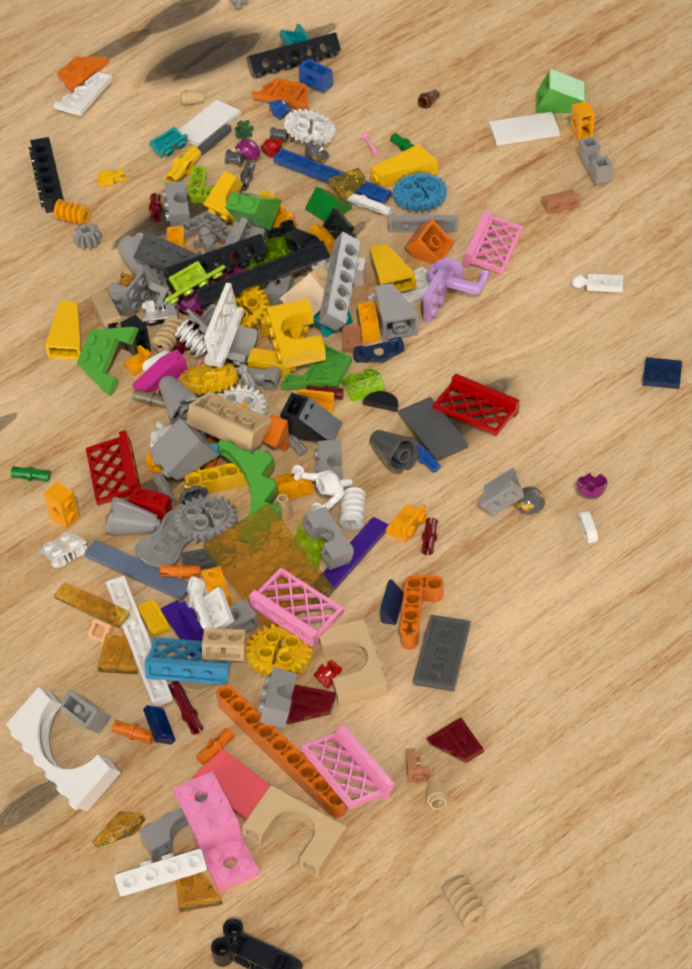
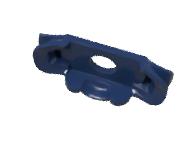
[353,337,405,363]

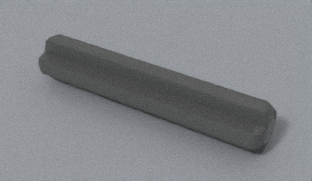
[197,124,232,155]

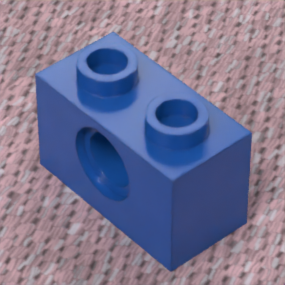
[298,58,333,93]

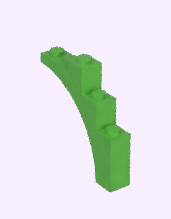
[217,439,283,554]

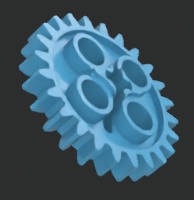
[393,171,447,213]

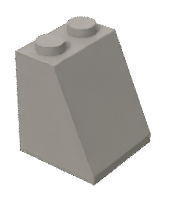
[374,284,419,341]
[148,418,219,480]

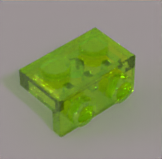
[341,369,385,401]

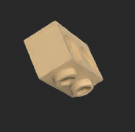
[202,628,246,662]

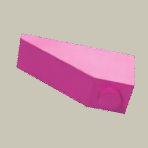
[132,350,188,392]

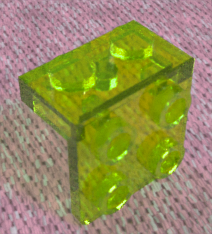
[245,237,290,270]

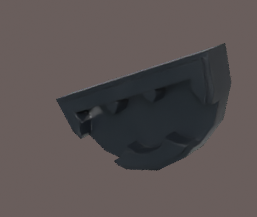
[363,391,399,412]

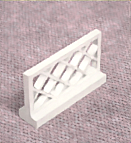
[204,283,244,367]

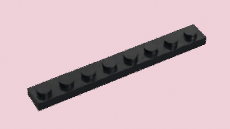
[195,241,330,308]

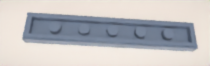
[84,540,189,601]

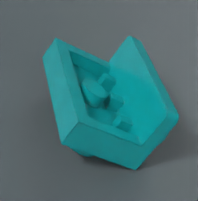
[279,24,310,53]
[149,126,188,159]

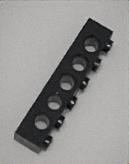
[246,32,341,78]
[28,137,64,213]
[164,233,269,292]

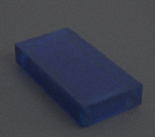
[143,705,176,745]

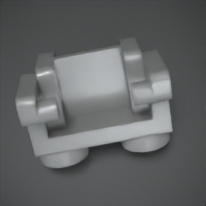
[193,227,221,255]

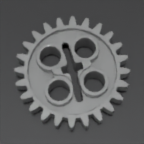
[174,494,238,543]

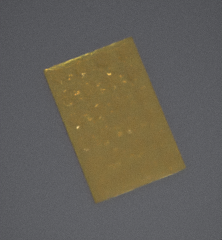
[203,503,334,629]

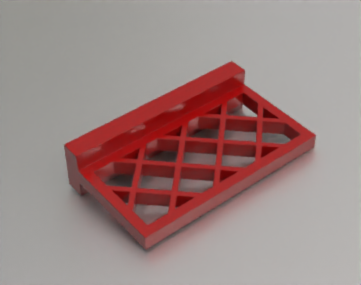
[432,373,520,436]
[86,430,141,506]

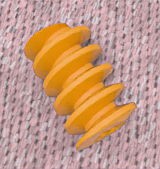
[54,199,91,225]

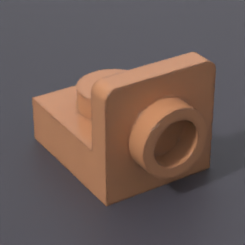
[343,324,361,353]
[407,748,430,783]

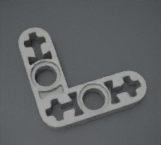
[177,212,231,245]

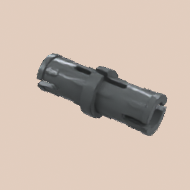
[240,161,255,190]

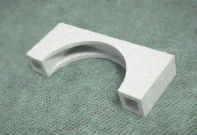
[6,687,121,812]

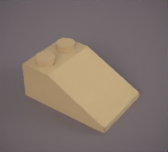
[279,264,328,316]

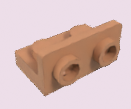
[541,190,580,214]

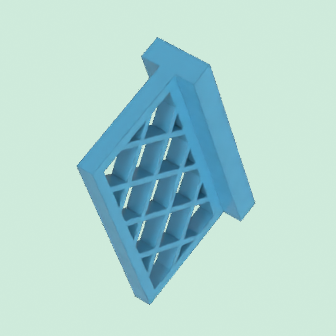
[145,637,232,685]

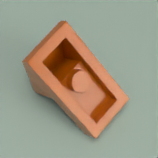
[262,414,290,452]

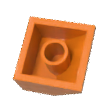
[405,218,454,264]

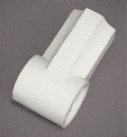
[187,576,208,617]

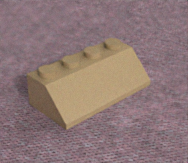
[186,392,273,452]

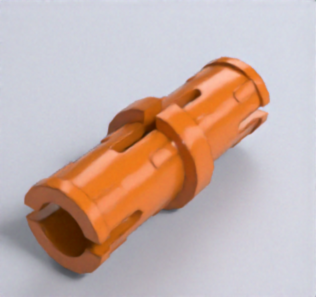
[159,563,200,579]
[111,719,155,744]
[196,728,234,766]

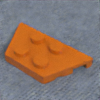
[57,56,109,94]
[252,78,309,110]

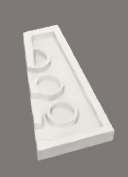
[53,72,113,116]

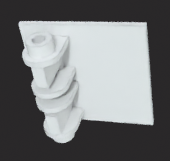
[142,298,179,323]
[38,531,88,569]

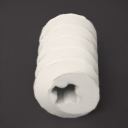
[175,318,208,358]
[339,487,366,531]

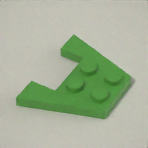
[77,327,139,396]
[281,344,352,390]

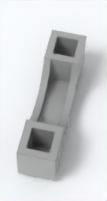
[139,795,207,861]

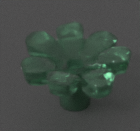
[234,120,254,139]

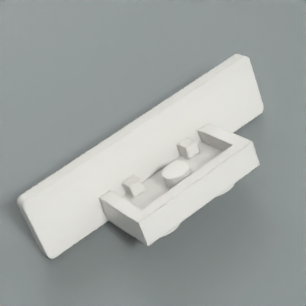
[115,849,207,897]

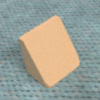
[87,619,116,644]

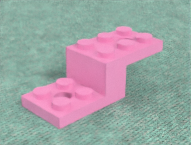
[172,771,260,893]

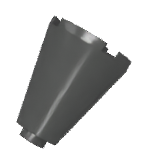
[369,430,419,474]

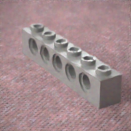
[318,232,361,331]

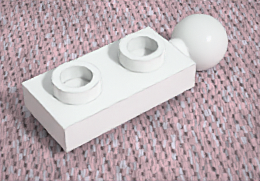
[572,274,623,293]

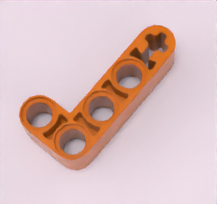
[400,574,444,650]

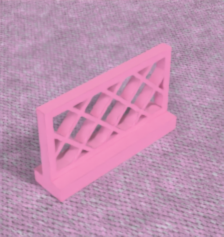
[463,209,523,274]
[249,568,344,648]
[301,725,394,809]

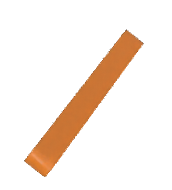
[216,684,347,818]

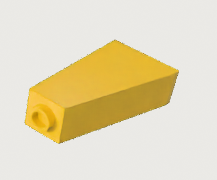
[370,144,438,188]
[370,243,417,292]
[45,301,82,359]

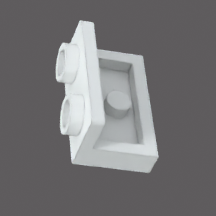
[193,587,234,629]

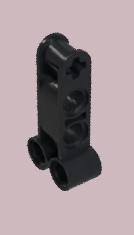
[266,220,321,252]
[211,918,303,969]

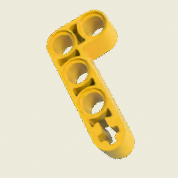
[183,463,249,494]

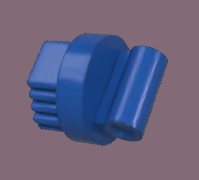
[269,100,291,120]

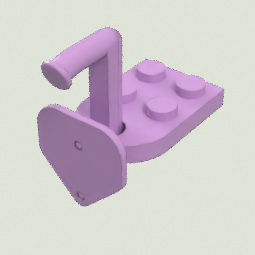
[423,257,490,323]

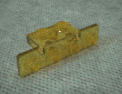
[54,582,130,628]

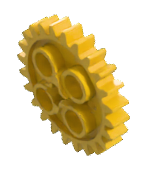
[215,286,270,329]
[179,362,238,396]
[246,623,312,677]

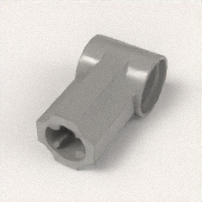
[247,366,282,390]

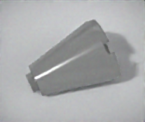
[118,233,144,276]
[159,376,199,424]
[106,497,161,535]

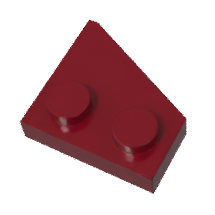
[286,684,336,725]
[426,717,484,763]

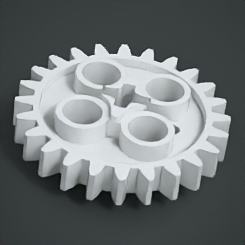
[284,108,336,146]
[217,385,268,417]

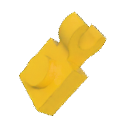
[97,168,126,187]

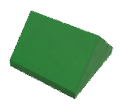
[305,186,352,222]

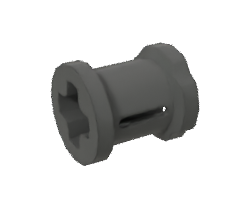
[270,127,288,142]
[224,149,245,166]

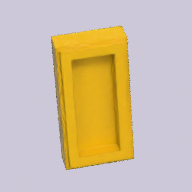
[137,599,171,638]

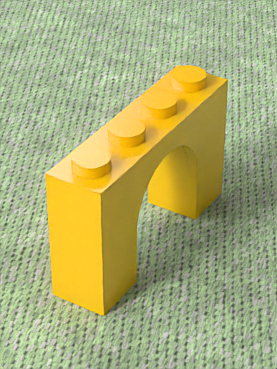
[203,171,282,224]
[265,299,326,369]
[247,311,310,378]

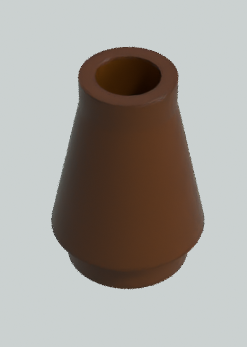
[418,90,440,108]

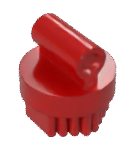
[260,137,283,158]
[313,660,342,689]

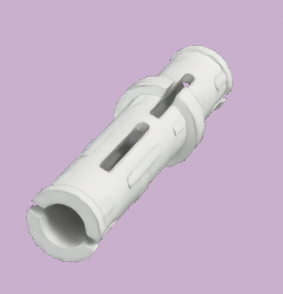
[345,191,394,217]

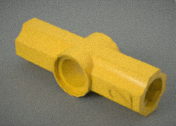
[164,146,202,183]

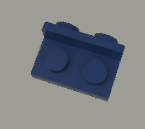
[642,357,682,389]

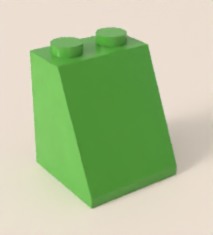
[536,69,586,113]
[225,192,282,231]

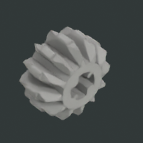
[73,222,102,250]

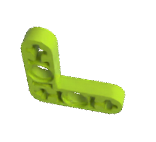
[187,165,214,203]

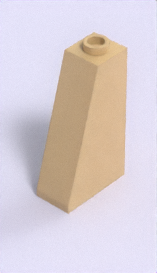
[90,291,124,346]

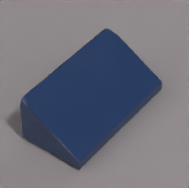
[380,579,404,625]

